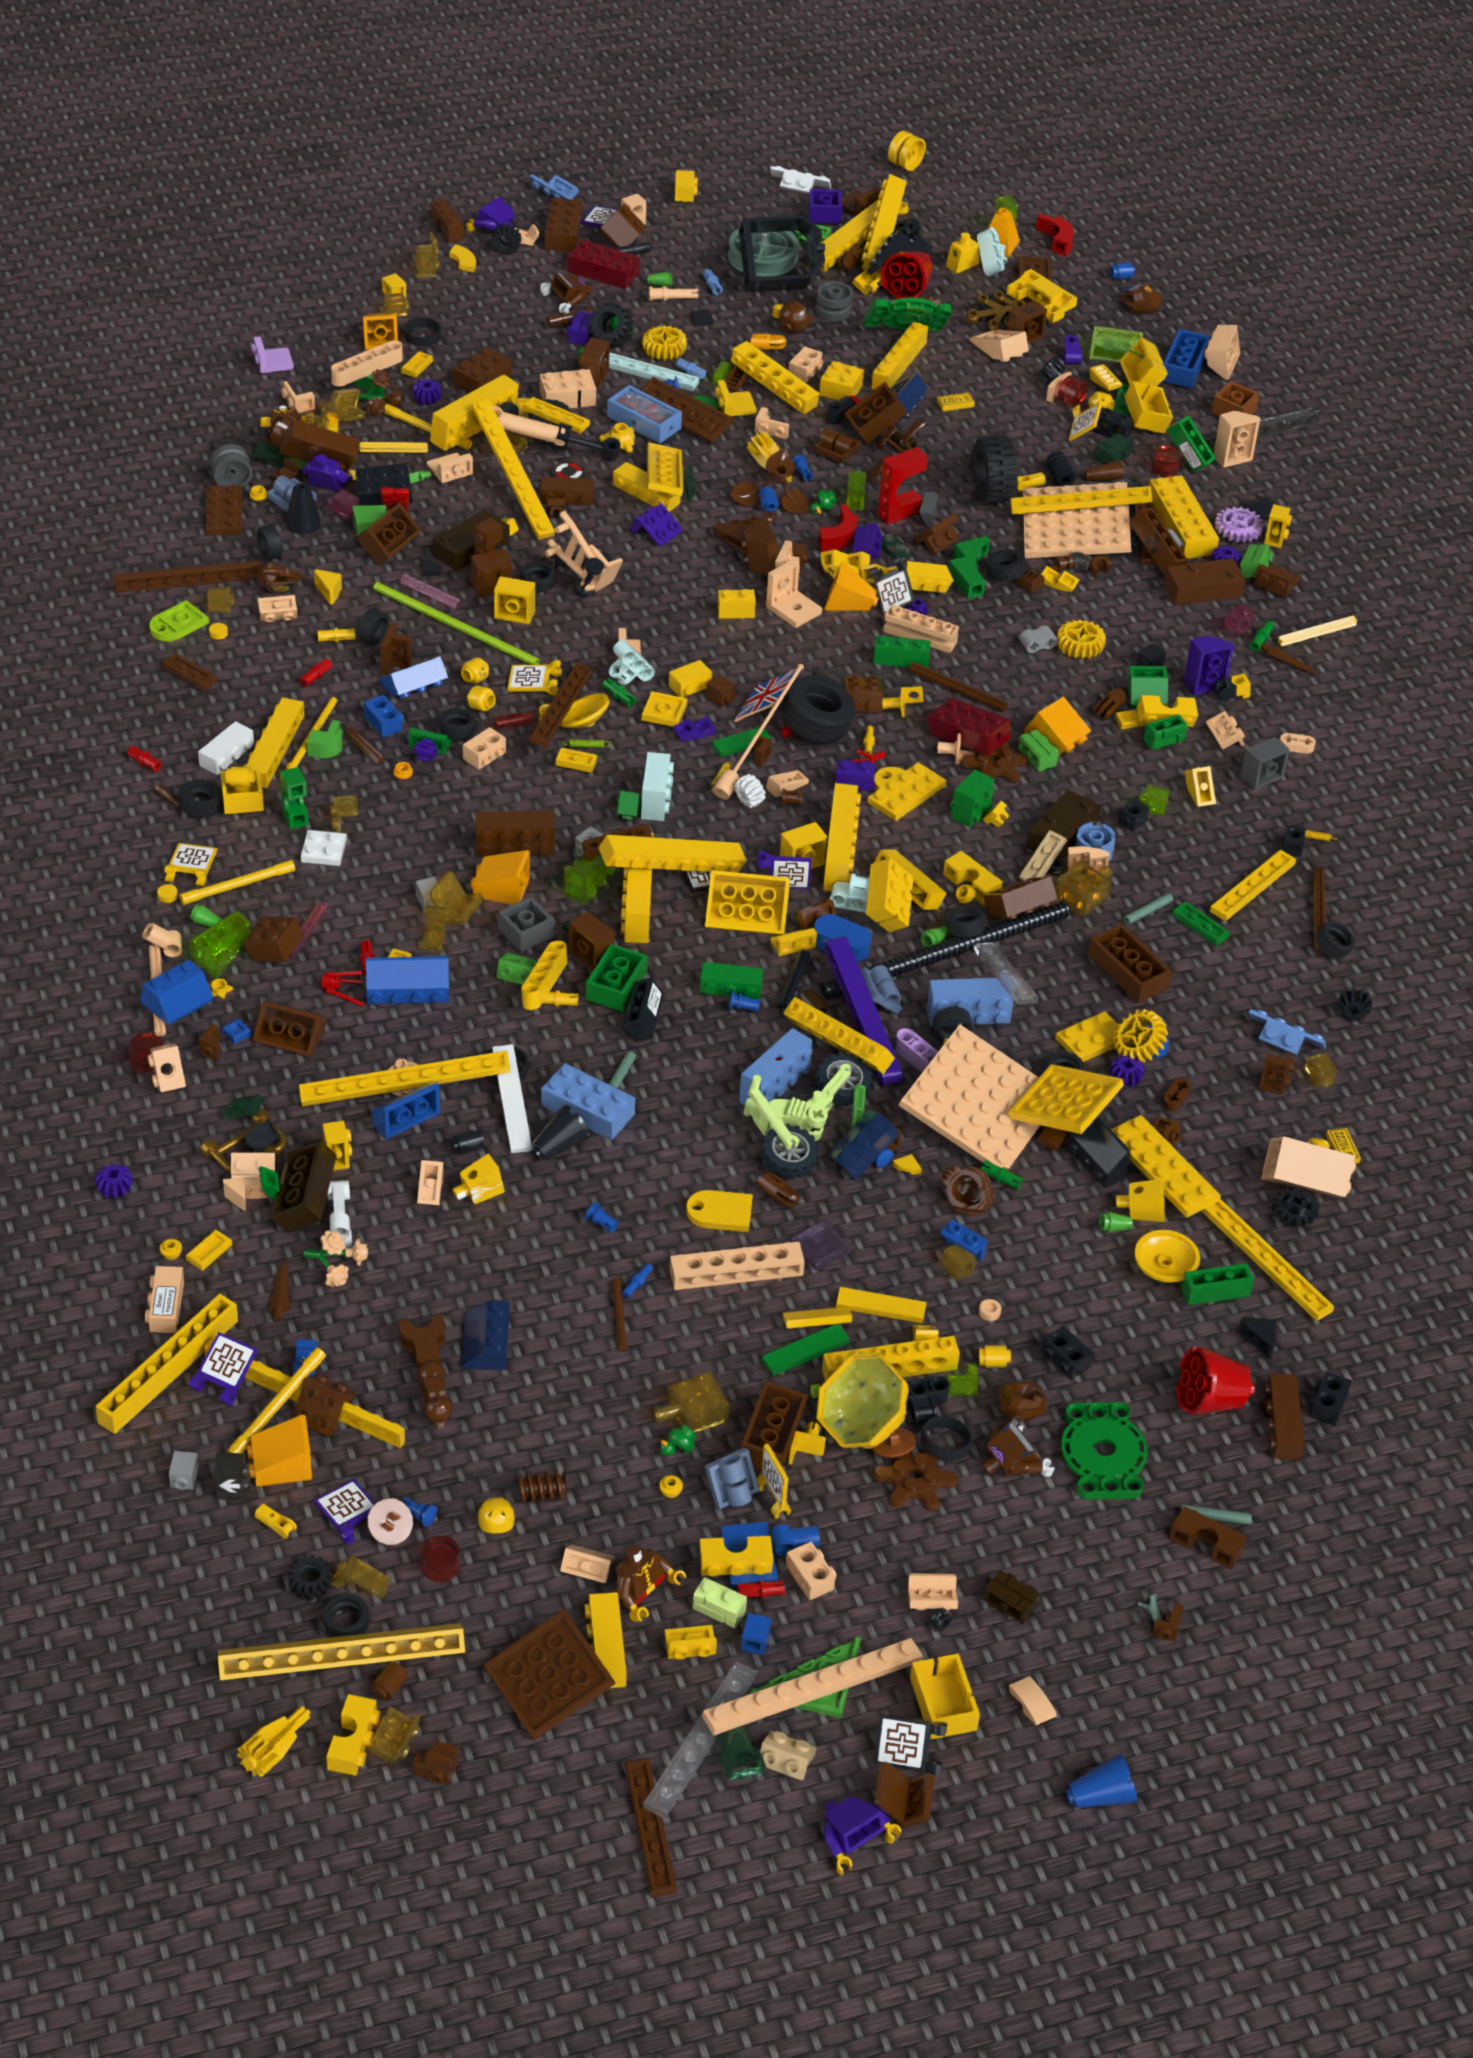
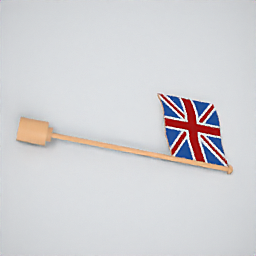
[712,664,804,800]

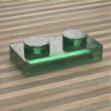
[881,533,912,560]
[223,1094,265,1120]

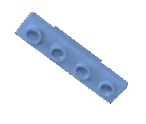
[530,174,579,200]
[1249,1009,1326,1056]

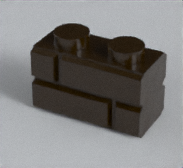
[983,1570,1040,1624]

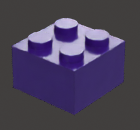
[809,189,842,224]

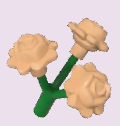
[304,1230,368,1288]

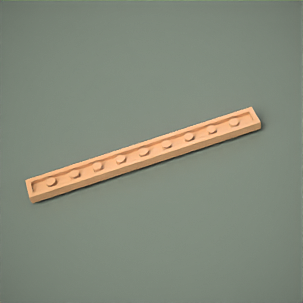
[702,1638,923,1736]

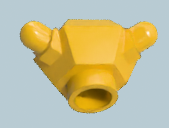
[599,423,635,453]

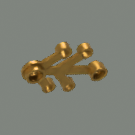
[966,290,1026,330]

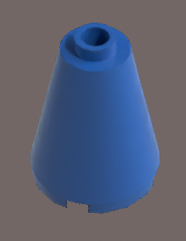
[1066,1754,1138,1808]

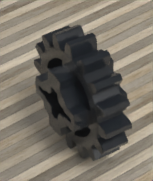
[893,217,921,239]
[1272,1186,1320,1228]

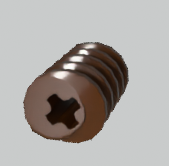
[518,1470,566,1503]

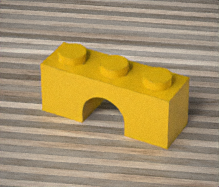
[1137,695,1198,727]
[943,851,1003,906]
[699,1536,773,1577]
[326,1694,380,1776]

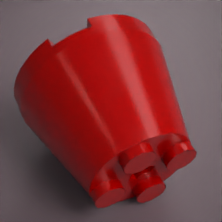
[881,251,933,299]
[1176,1347,1255,1415]

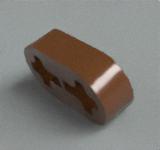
[1162,1078,1192,1111]

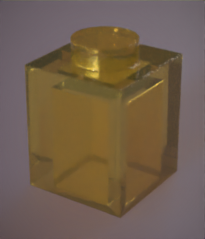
[384,292,409,317]
[207,587,235,613]
[1305,1053,1337,1088]
[941,1244,977,1282]

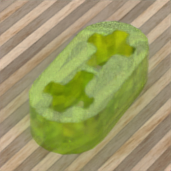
[713,361,731,385]

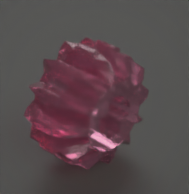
[1224,605,1256,636]

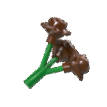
[356,369,402,416]

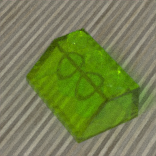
[1089,326,1143,363]

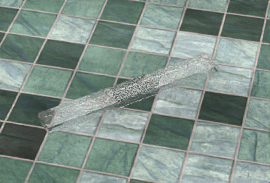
[975,943,1038,1005]
[643,1661,758,1819]

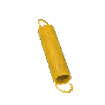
[710,761,732,792]
[1305,830,1338,842]

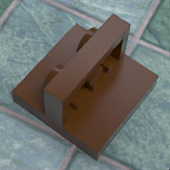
[913,514,960,556]
[380,623,412,675]

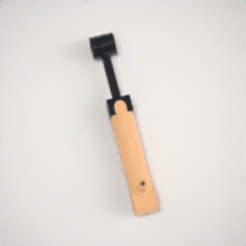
[492,406,621,462]

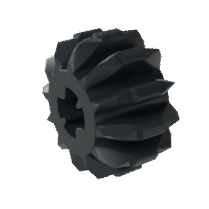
[1038,356,1066,385]
[1337,987,1373,1021]

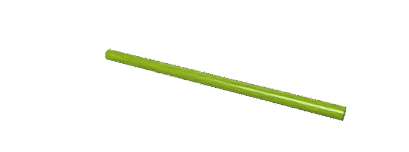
[373,582,540,665]

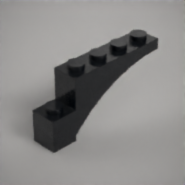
[867,229,933,275]

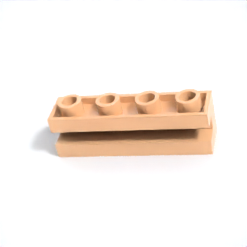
[883,605,959,653]

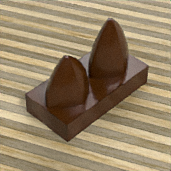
[794,899,836,930]

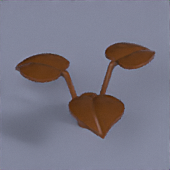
[870,420,927,484]
[730,448,810,514]

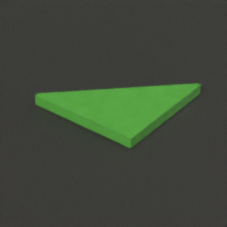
[750,1637,861,1718]

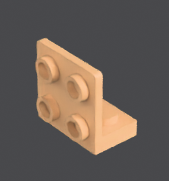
[427,453,473,483]

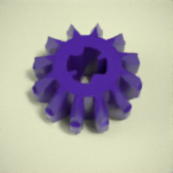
[413,378,441,405]
[1210,545,1241,567]
[1109,1054,1145,1088]
[95,1163,133,1199]

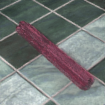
[400,574,462,609]
[289,901,328,959]

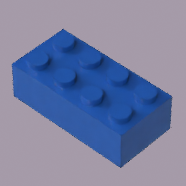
[1163,329,1211,388]

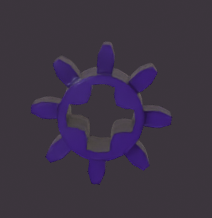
[906,598,928,615]
[414,738,438,762]

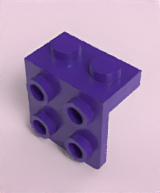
[630,503,682,547]

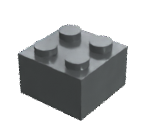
[1240,736,1290,790]
[498,896,554,952]

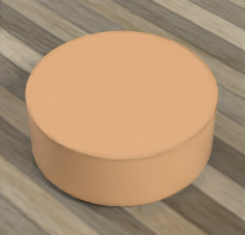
[979,1299,1001,1321]

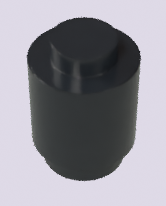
[451,1129,484,1155]

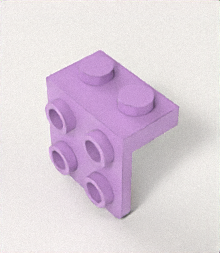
[251,336,294,373]

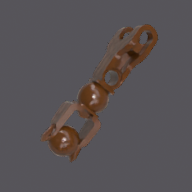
[398,1314,453,1429]

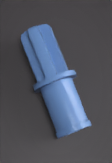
[703,269,723,295]
[676,358,706,379]

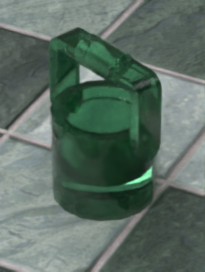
[716,1725,766,1780]

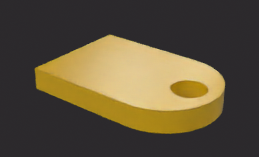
[686,1190,753,1232]

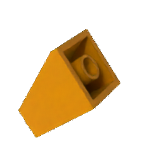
[1023,696,1091,755]
[470,850,530,905]
[247,1415,312,1487]

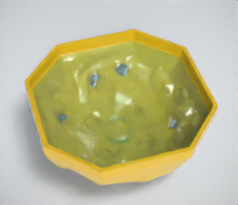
[816,1352,909,1449]

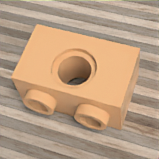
[148,1043,186,1092]

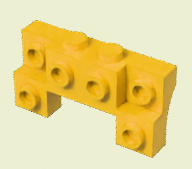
[1007,269,1077,323]

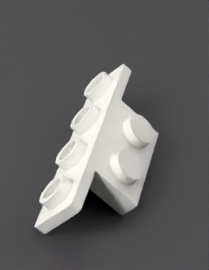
[770,166,831,195]

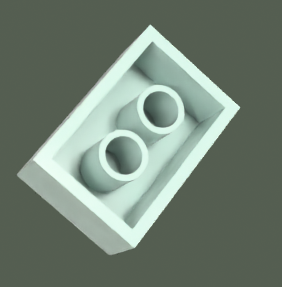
[641,752,674,821]

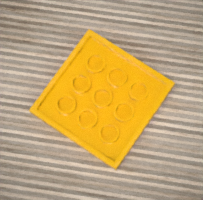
[1008,1064,1124,1134]

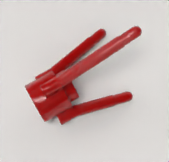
[321,971,365,1006]

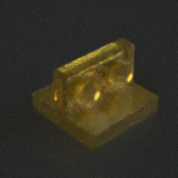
[318,388,366,421]

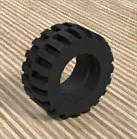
[972,434,1018,503]

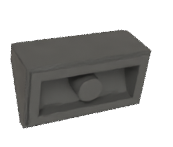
[920,491,939,528]

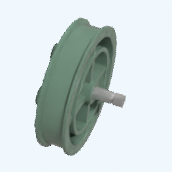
[728,229,799,277]

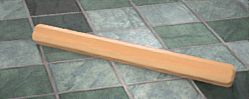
[149,945,166,1037]

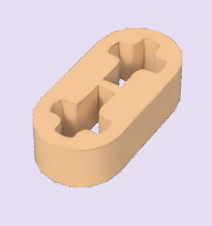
[1280,733,1316,753]

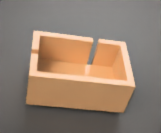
[540,369,596,408]

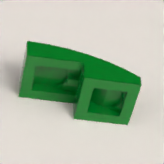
[259,1166,281,1201]

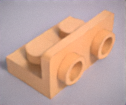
[1206,711,1245,750]
[231,1152,275,1179]

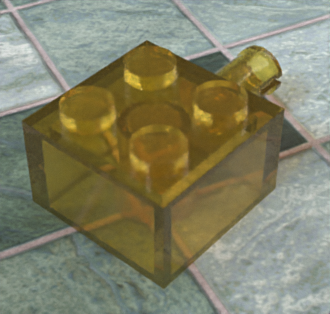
[1055,861,1113,916]
[654,1372,729,1433]

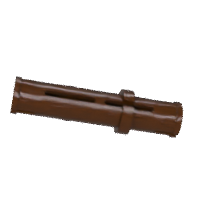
[546,308,594,327]

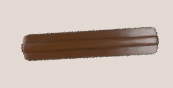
[345,727,384,764]

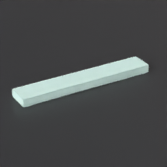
[609,353,699,391]

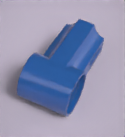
[771,1524,820,1556]

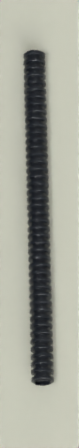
[821,901,1070,999]

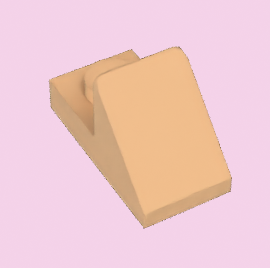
[417,1160,443,1206]
[223,1178,268,1211]

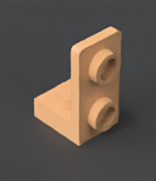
[281,381,315,413]
[755,407,789,439]

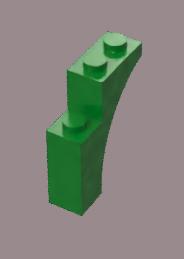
[949,536,990,599]

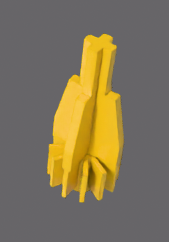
[747,431,792,483]
[237,1706,310,1777]

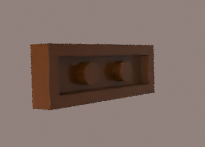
[162,653,217,691]

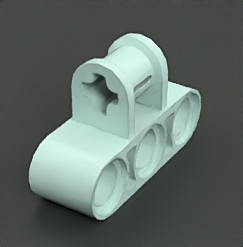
[977,227,1008,277]
[609,640,655,685]
[830,873,870,913]

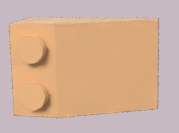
[970,329,1029,362]

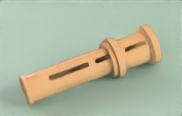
[648,286,698,301]

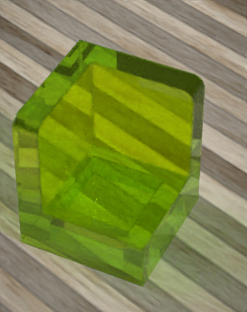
[948,1364,979,1396]

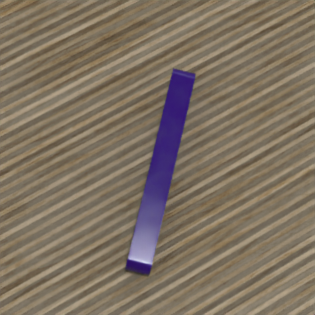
[825,936,903,1086]

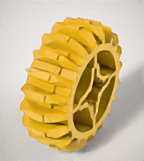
[642,325,687,361]
[1057,619,1106,660]
[1113,1009,1168,1063]

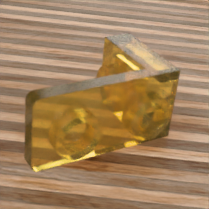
[330,796,358,833]
[422,905,446,953]
[331,1555,391,1599]

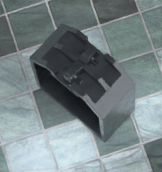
[738,215,825,293]

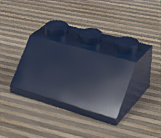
[890,373,928,419]
[826,1109,899,1181]
[462,1300,510,1370]

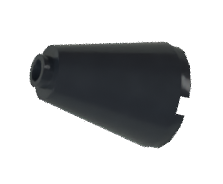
[285,483,321,534]
[531,1104,591,1160]

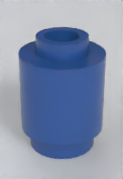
[1110,262,1135,280]
[758,487,779,512]

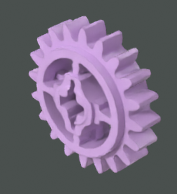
[1214,507,1264,543]

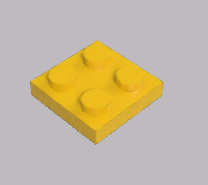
[642,691,688,727]

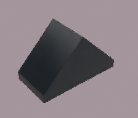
[1238,1316,1276,1360]

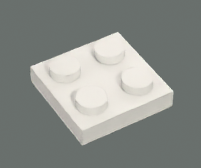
[301,830,347,866]

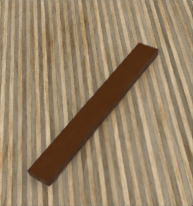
[113,561,260,593]
[529,662,594,749]

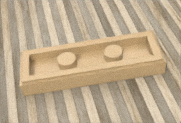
[1019,830,1067,881]

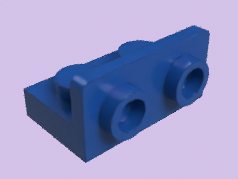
[940,1219,988,1262]

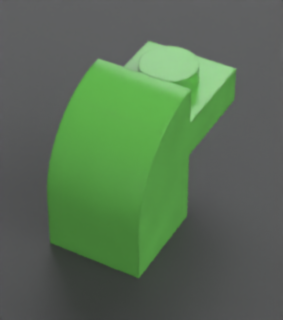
[307,720,343,758]

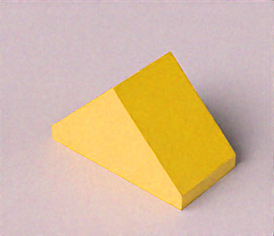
[314,569,342,605]
[913,1325,939,1341]

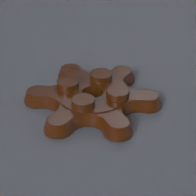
[960,741,1029,783]
[872,1451,958,1511]

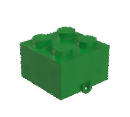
[950,770,995,827]

